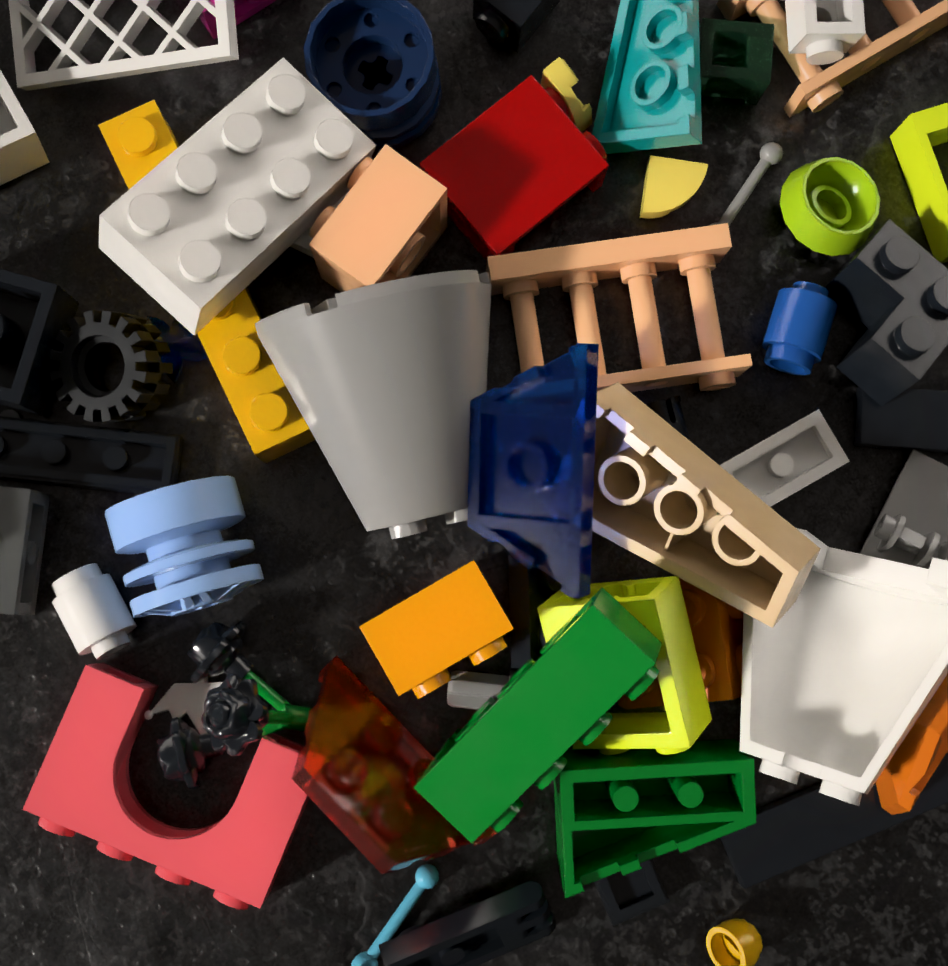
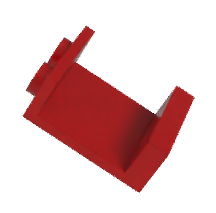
[420,75,609,261]

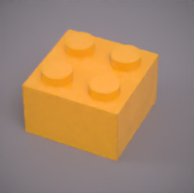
[359,560,514,699]

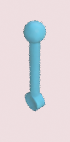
[351,864,439,966]

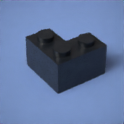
[825,219,948,406]

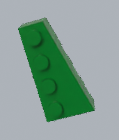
[414,587,662,844]

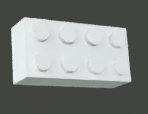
[98,57,376,336]

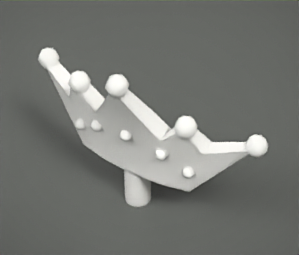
[144,676,223,735]

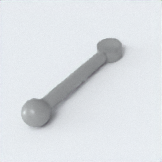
[709,142,783,226]

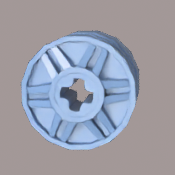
[105,475,264,618]

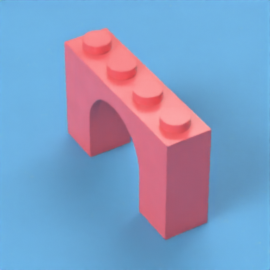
[22,663,327,910]

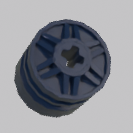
[303,0,442,151]

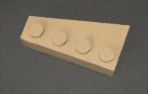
[547,382,820,628]

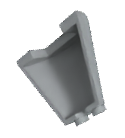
[255,270,492,539]

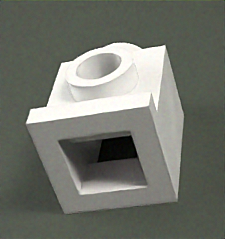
[780,0,866,65]

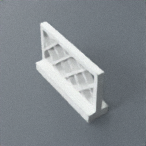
[8,0,239,91]

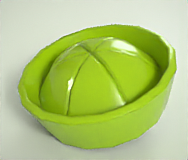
[780,157,880,256]

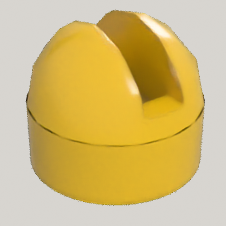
[706,919,763,966]

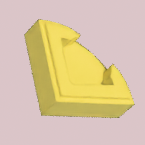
[541,57,592,133]
[639,155,708,219]

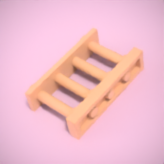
[716,0,948,118]
[486,223,752,417]

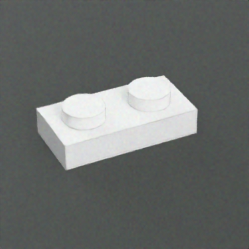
[720,409,850,507]

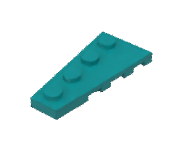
[592,0,702,154]

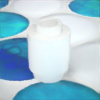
[51,563,137,660]

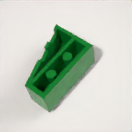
[554,739,756,899]

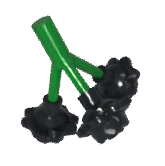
[157,621,343,789]

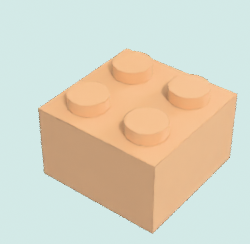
[309,144,447,292]

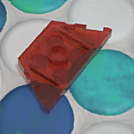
[292,655,497,875]

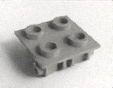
[859,449,948,569]

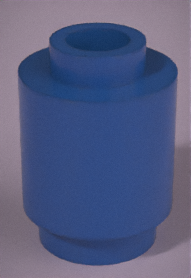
[762,281,838,375]

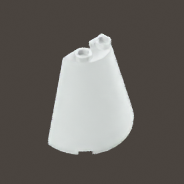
[740,528,948,806]

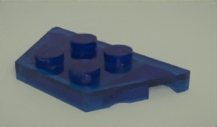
[467,343,599,598]

